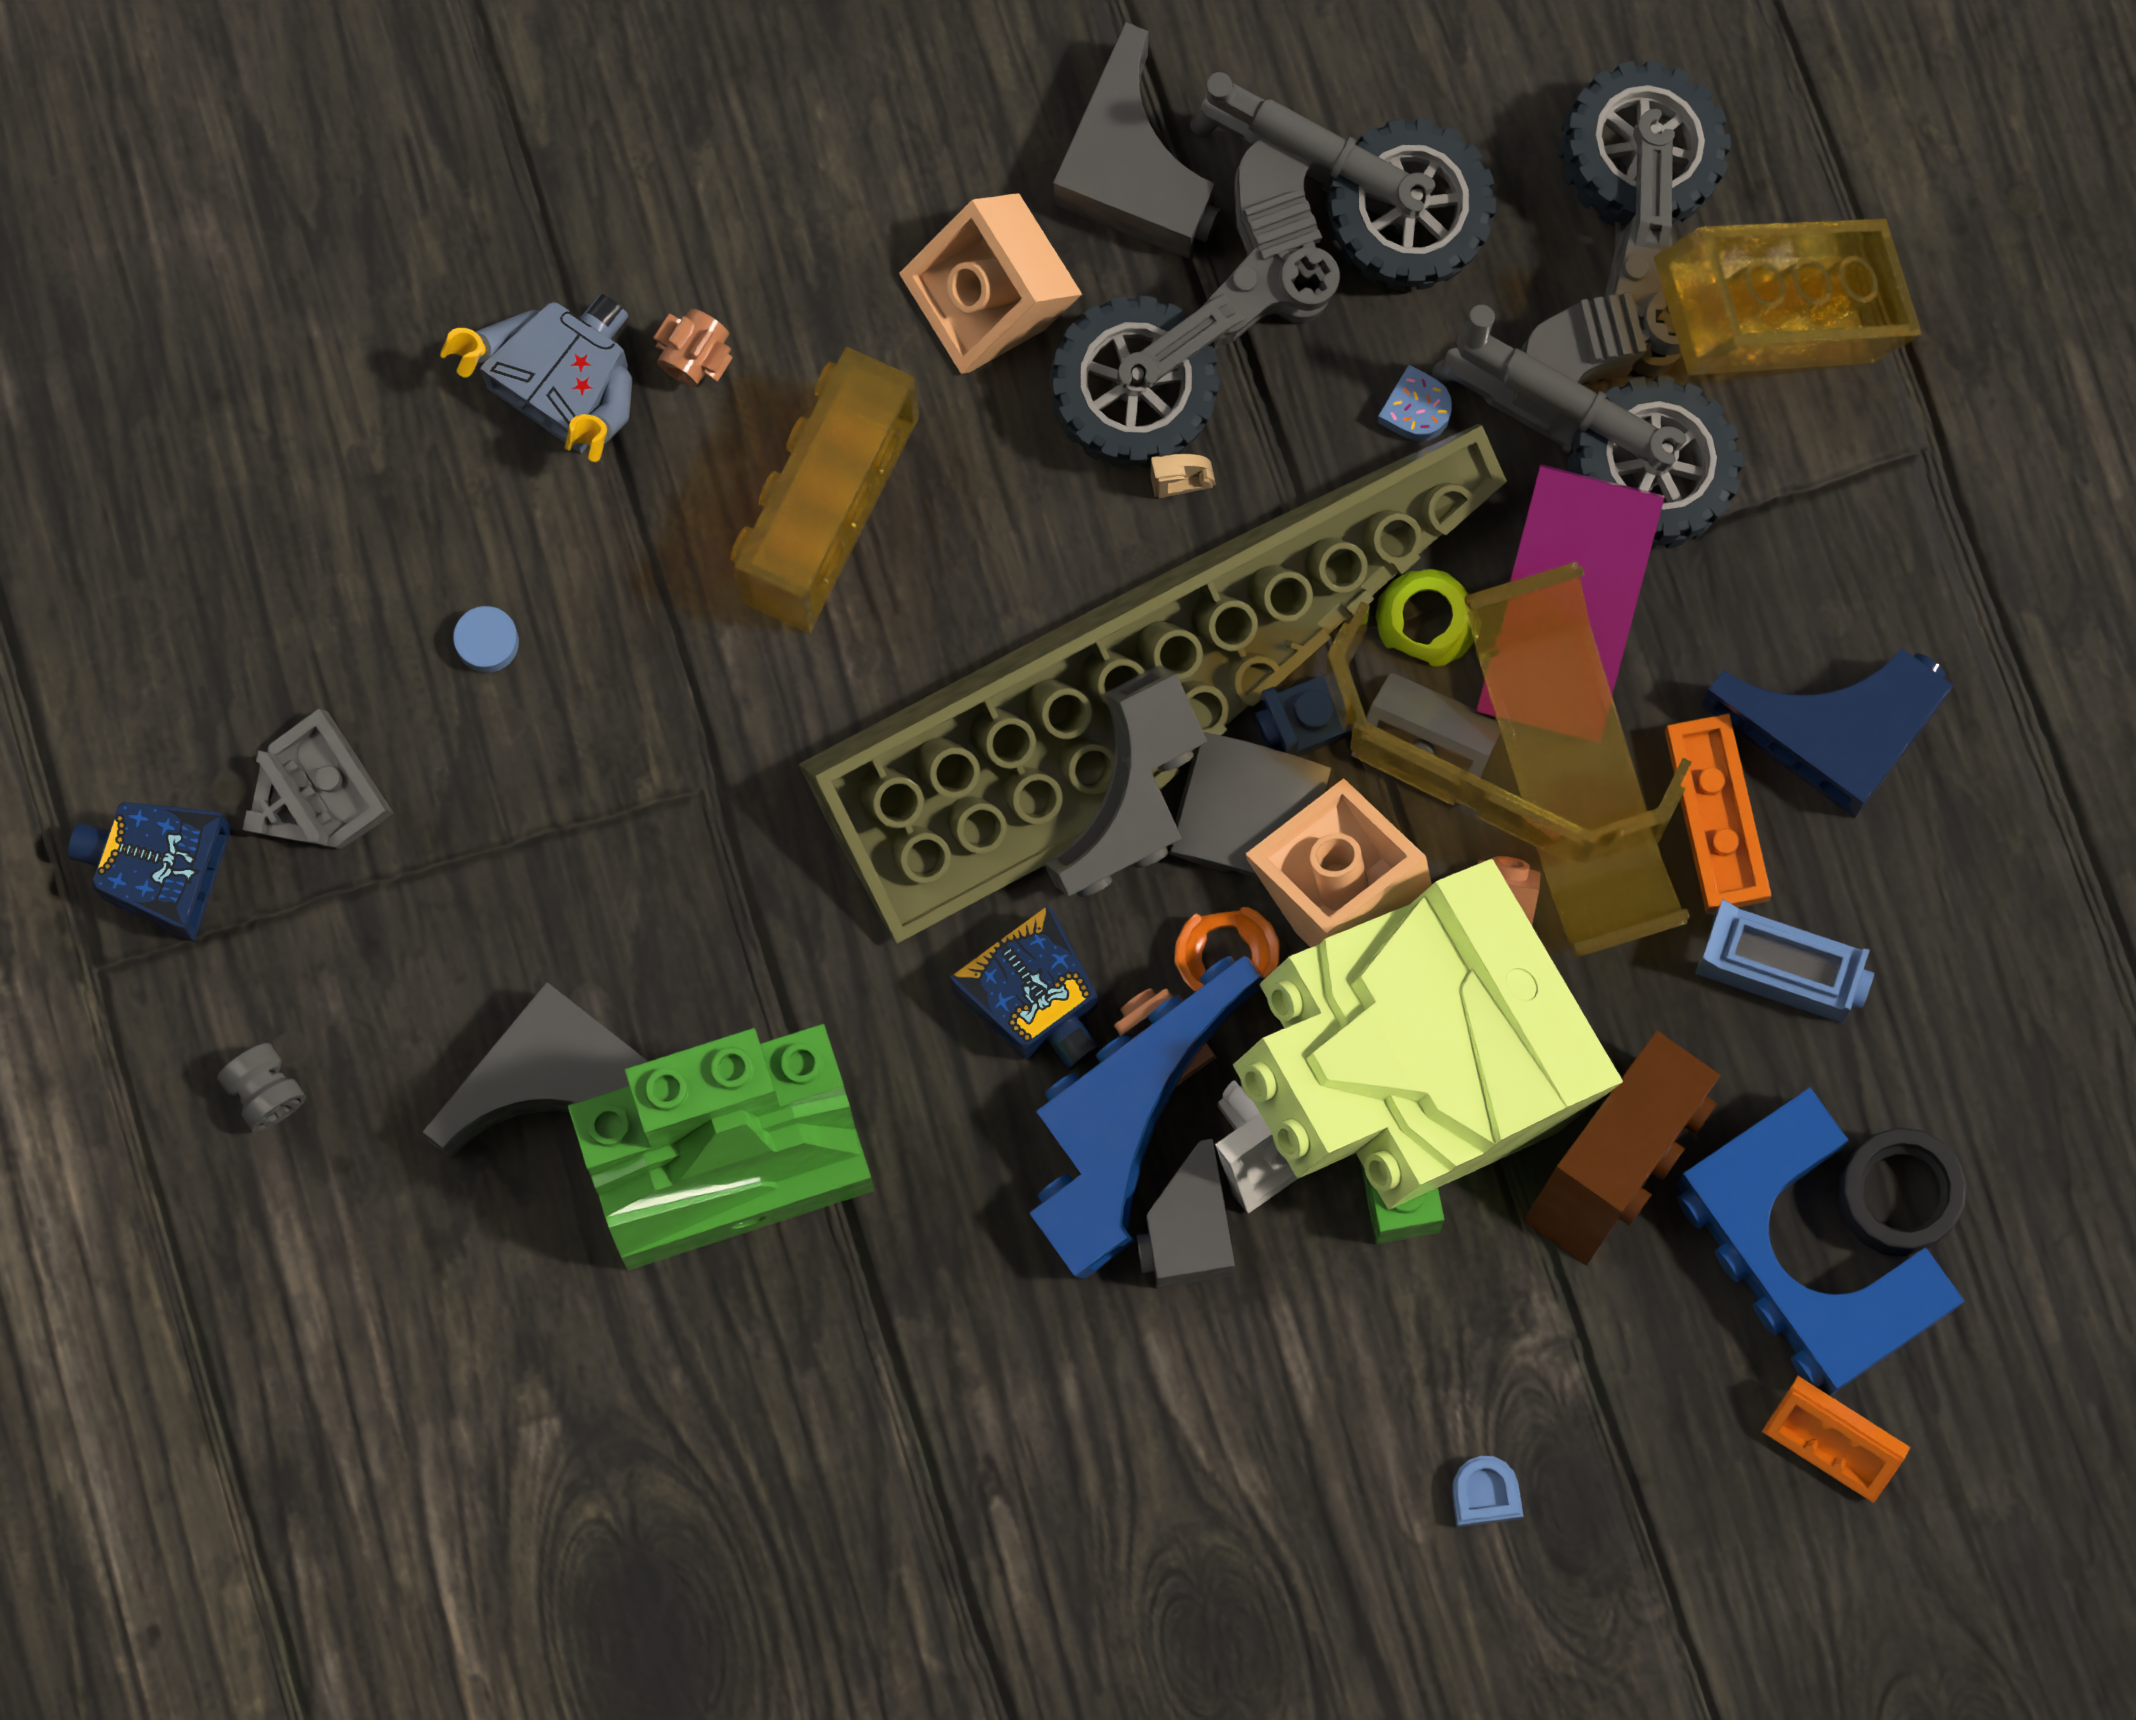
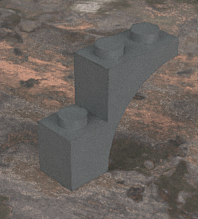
[1044,665,1207,897]

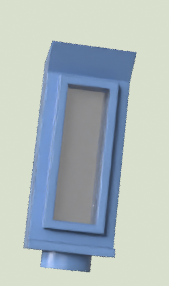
[1695,899,1874,1023]

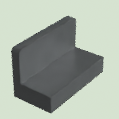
[1351,673,1505,807]

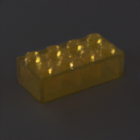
[1653,219,1922,375]
[730,346,919,634]

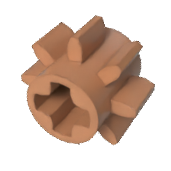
[653,309,733,387]

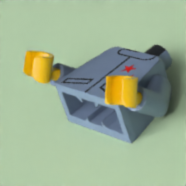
[440,294,633,462]

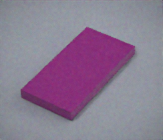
[1476,464,1665,743]

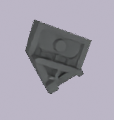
[243,708,394,849]

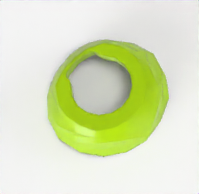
[1376,569,1479,667]

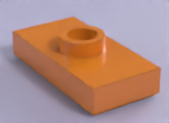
[1762,1376,1911,1503]

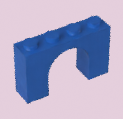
[1677,1087,1964,1396]

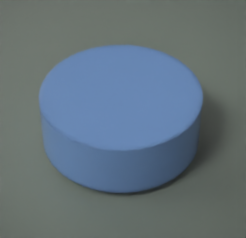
[454,606,519,673]

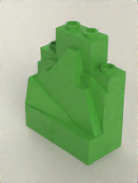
[568,1024,874,1271]

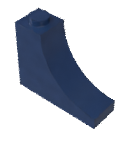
[1701,648,1954,818]

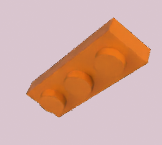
[1665,714,1772,914]

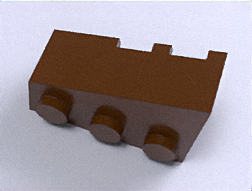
[1523,1031,1721,1266]

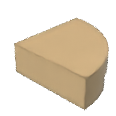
[1150,454,1216,498]

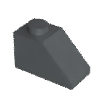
[1136,1139,1235,1289]

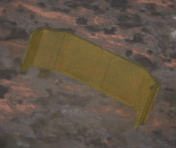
[1463,562,1690,957]
[1325,601,1692,865]

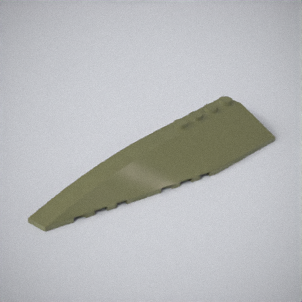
[799,424,1507,944]

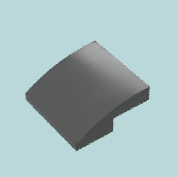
[1168,732,1331,880]

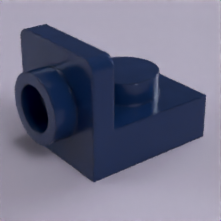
[1254,672,1355,757]

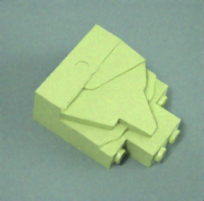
[1233,859,1623,1210]

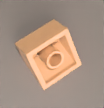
[899,193,1082,374]
[1246,778,1432,947]

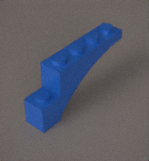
[1030,955,1265,1279]

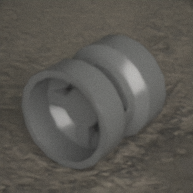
[217,1043,306,1133]

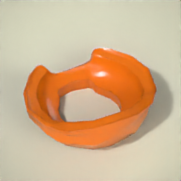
[1174,907,1280,992]

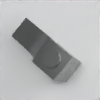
[1053,22,1221,259]
[423,982,649,1159]

